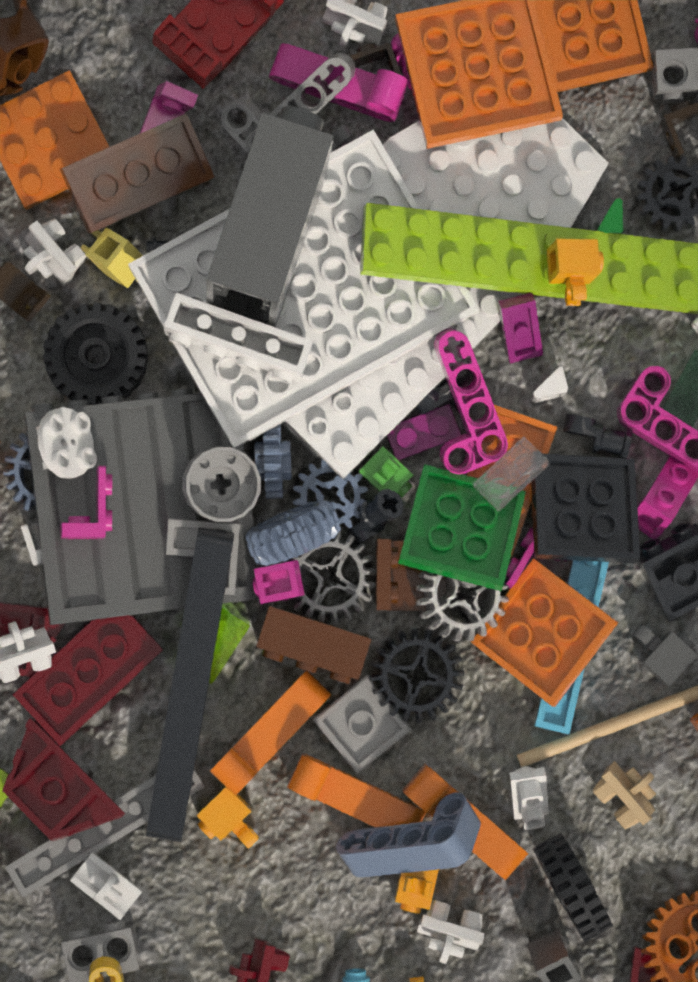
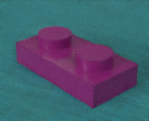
[498,293,543,364]
[387,404,461,461]

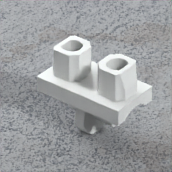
[322,0,387,48]
[24,219,86,286]
[0,621,56,683]
[509,766,549,830]
[70,851,143,920]
[417,900,485,964]

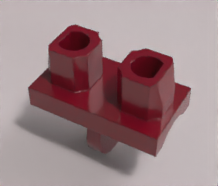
[228,938,290,982]

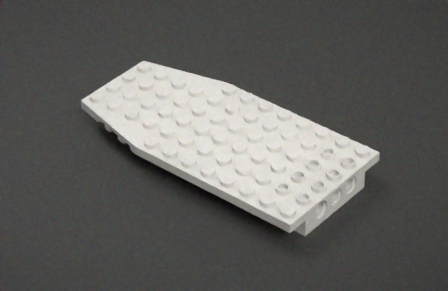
[281,118,609,479]

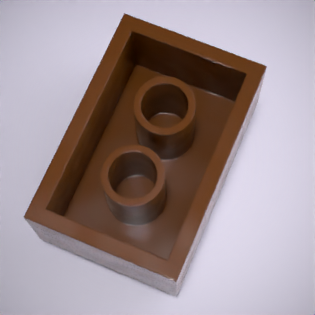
[256,606,372,684]

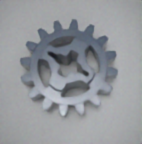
[255,424,292,499]
[293,459,368,529]

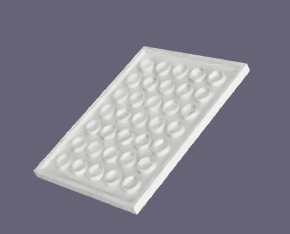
[128,129,480,449]

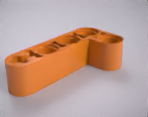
[210,671,332,796]
[287,753,426,828]
[402,763,529,880]

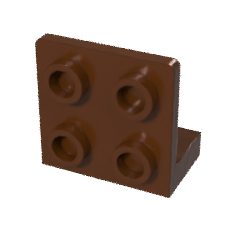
[376,539,446,611]

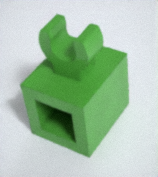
[359,446,413,498]

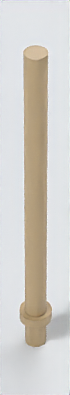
[517,685,698,768]

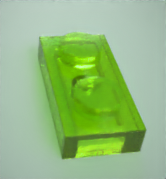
[209,607,250,684]

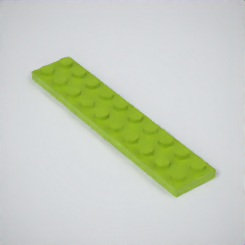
[360,202,698,314]

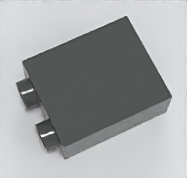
[206,106,334,328]

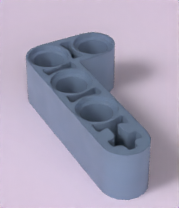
[336,792,481,878]

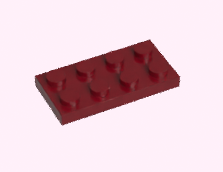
[13,615,164,746]

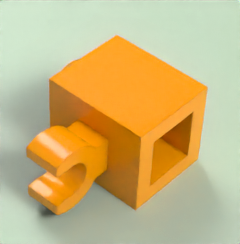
[547,239,604,306]
[196,787,259,849]
[394,869,439,914]

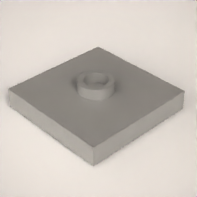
[313,675,412,774]

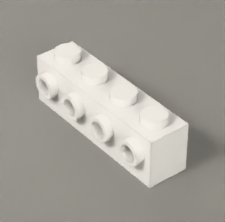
[164,292,313,384]

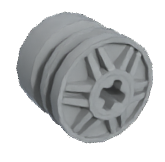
[182,447,261,522]

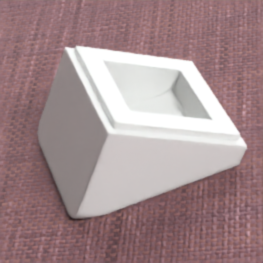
[531,365,568,403]

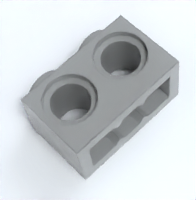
[651,48,698,103]
[61,920,143,982]

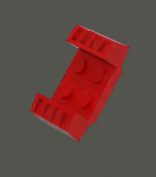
[152,0,285,89]

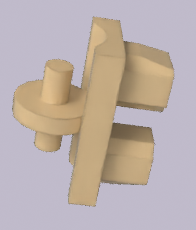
[593,761,656,829]

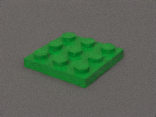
[398,464,526,591]

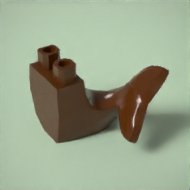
[0,0,49,96]

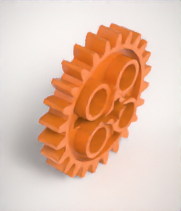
[641,891,698,982]

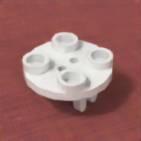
[36,407,97,479]

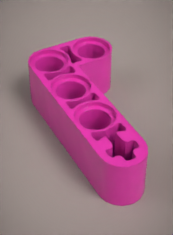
[268,43,407,122]
[434,328,508,474]
[617,366,698,473]

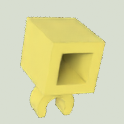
[81,227,143,288]

